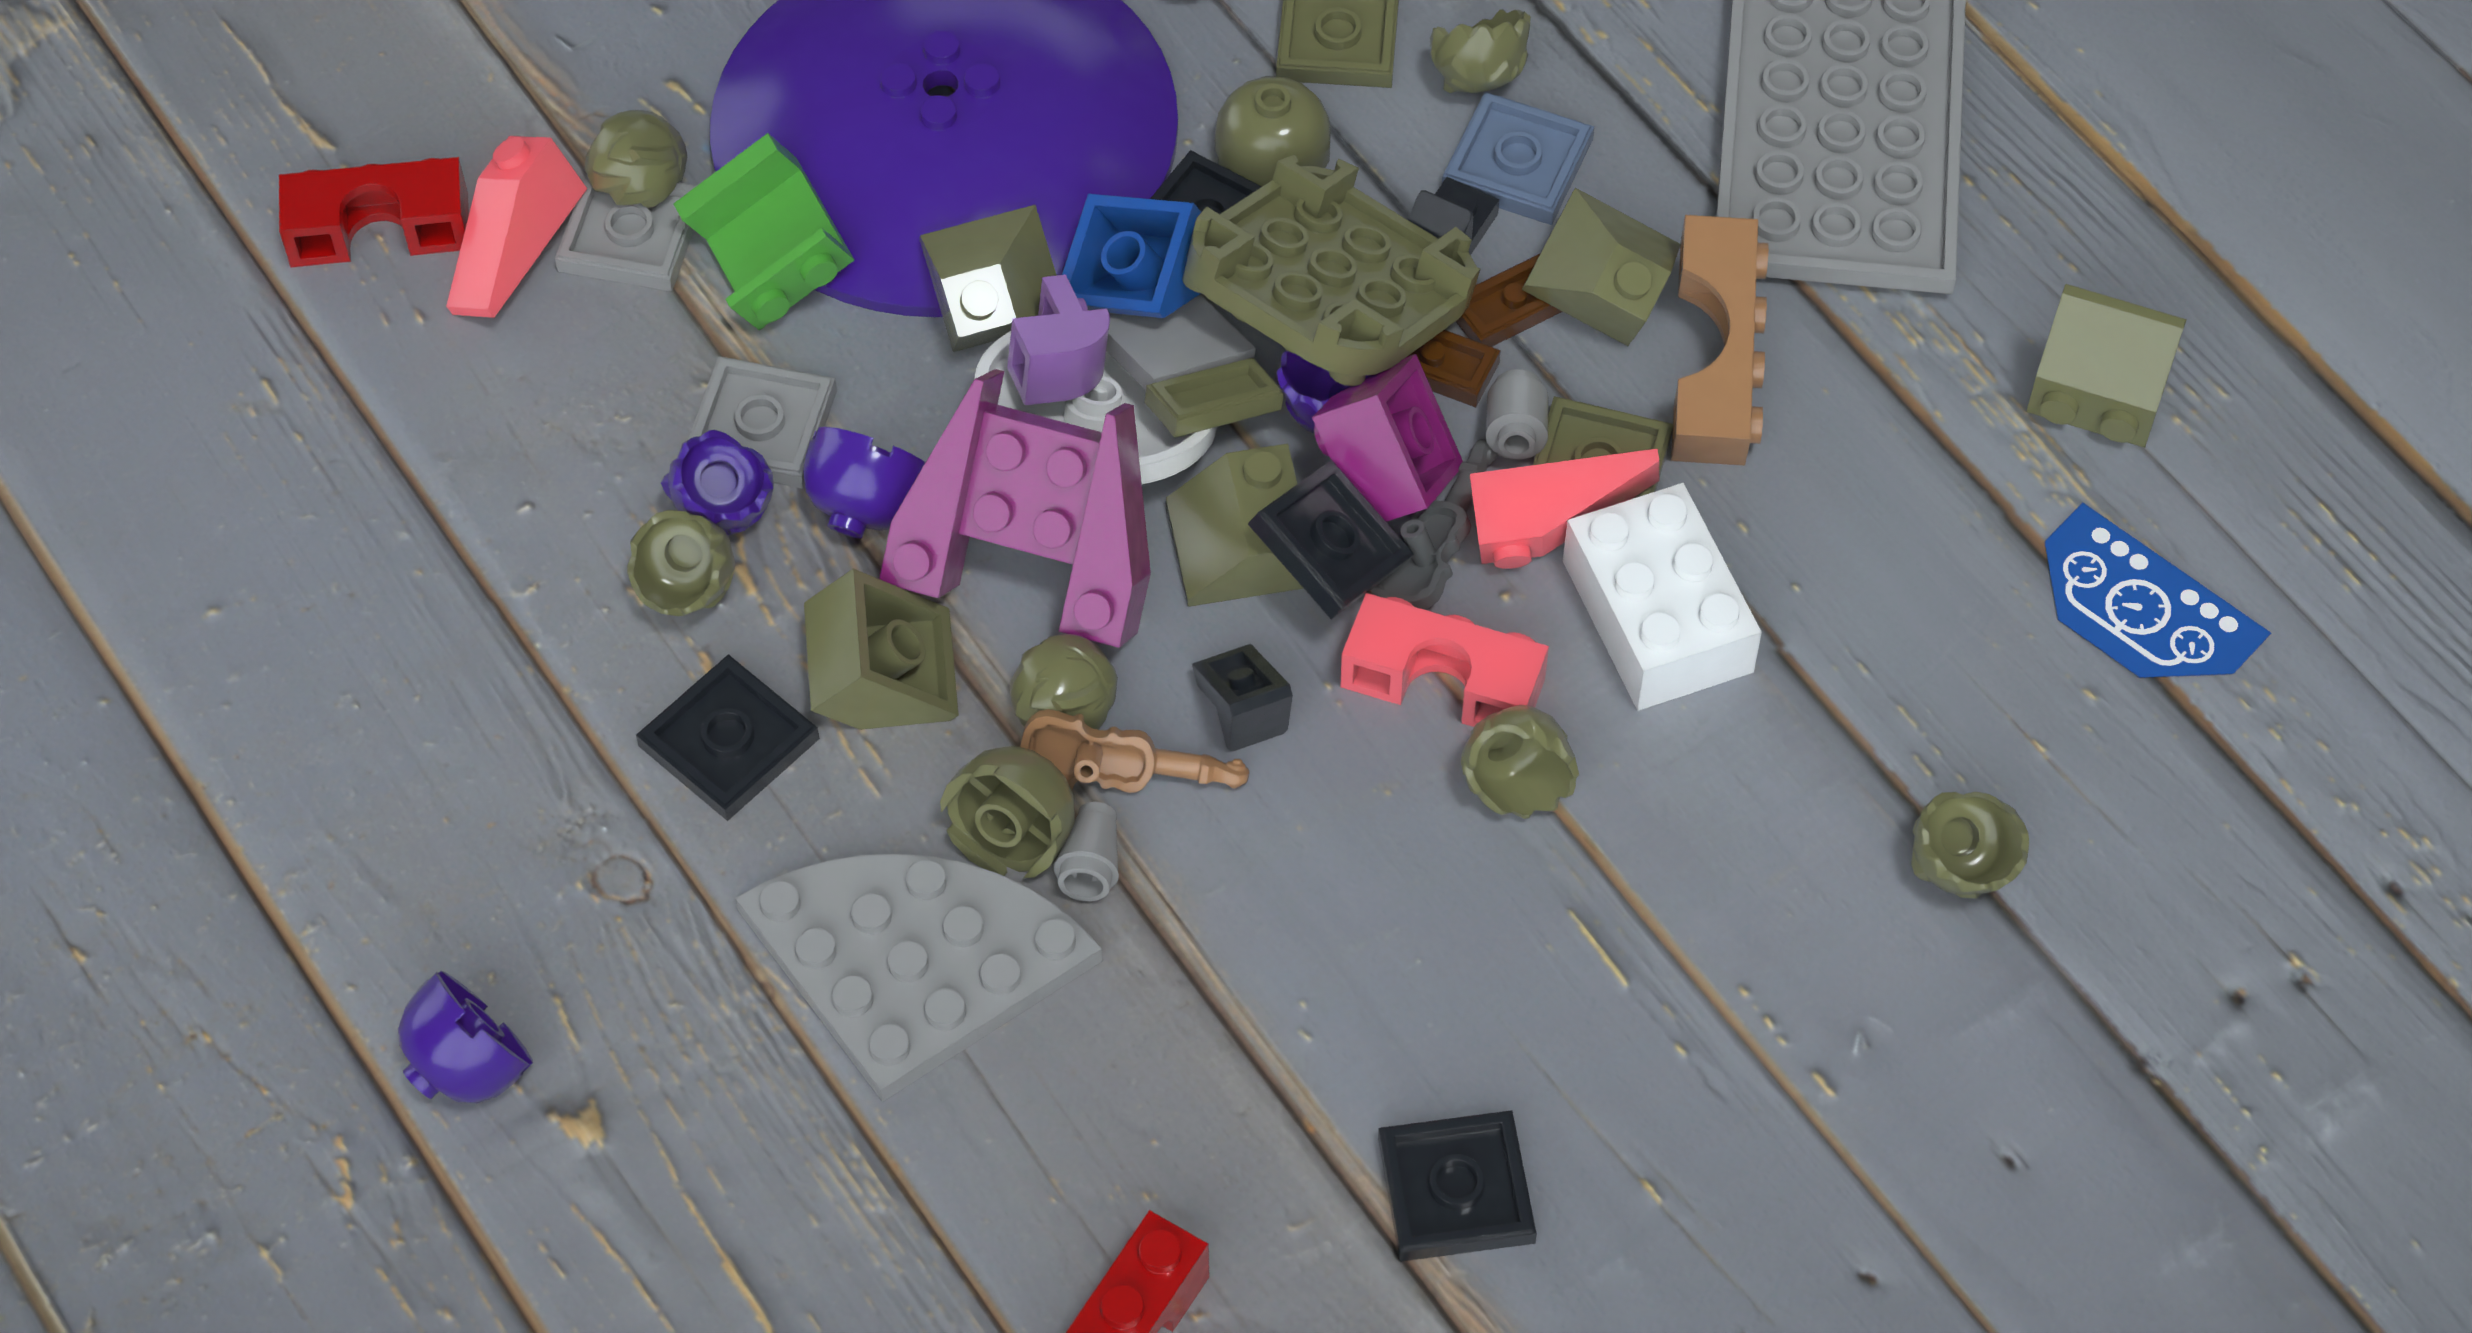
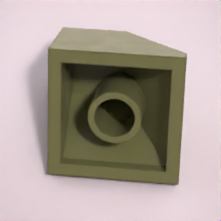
[1522,188,1680,346]
[919,205,1057,352]

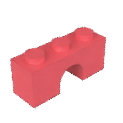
[1340,593,1549,727]

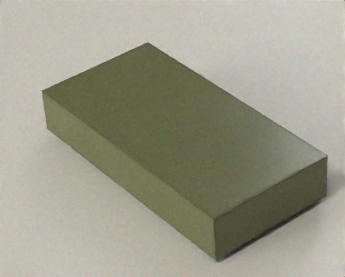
[1144,358,1284,438]

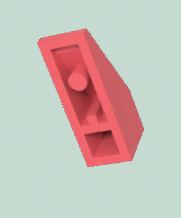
[446,136,587,318]
[1470,449,1659,569]

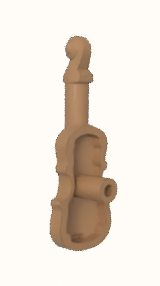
[1020,709,1249,793]

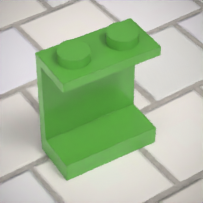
[673,133,854,330]

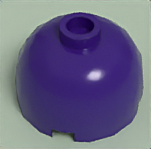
[803,427,926,538]
[398,971,533,1103]

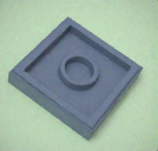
[1442,91,1594,225]

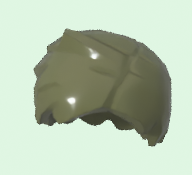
[1430,9,1531,93]
[585,110,688,208]
[627,510,736,616]
[1010,634,1118,730]
[1461,705,1579,819]
[1911,792,2029,899]

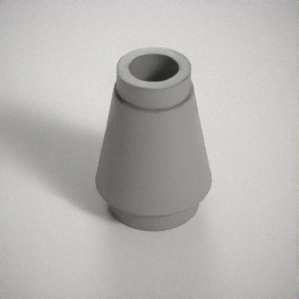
[1054,802,1119,902]

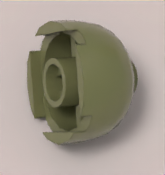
[1215,76,1331,186]
[940,746,1075,879]

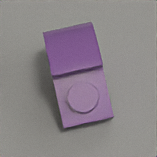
[1007,275,1110,405]

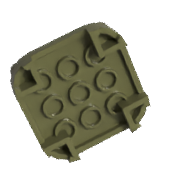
[1182,155,1480,386]

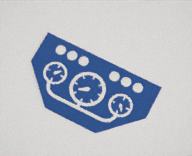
[2045,503,2271,678]

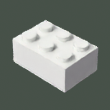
[1563,483,1762,711]

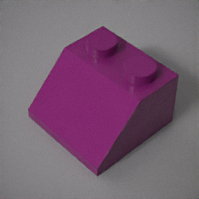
[1312,354,1463,522]

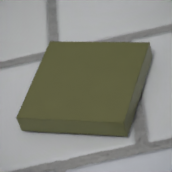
[1276,0,1399,88]
[1533,396,1673,499]

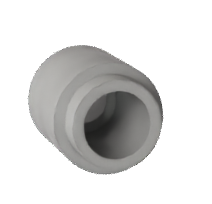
[1486,369,1549,460]

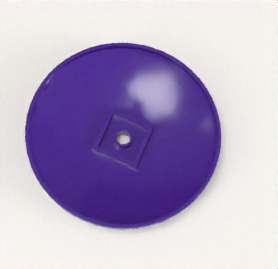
[710,0,1178,317]

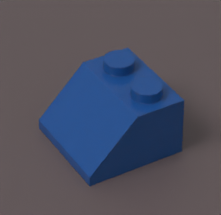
[1062,194,1201,318]

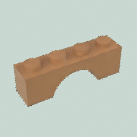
[1671,215,1769,466]

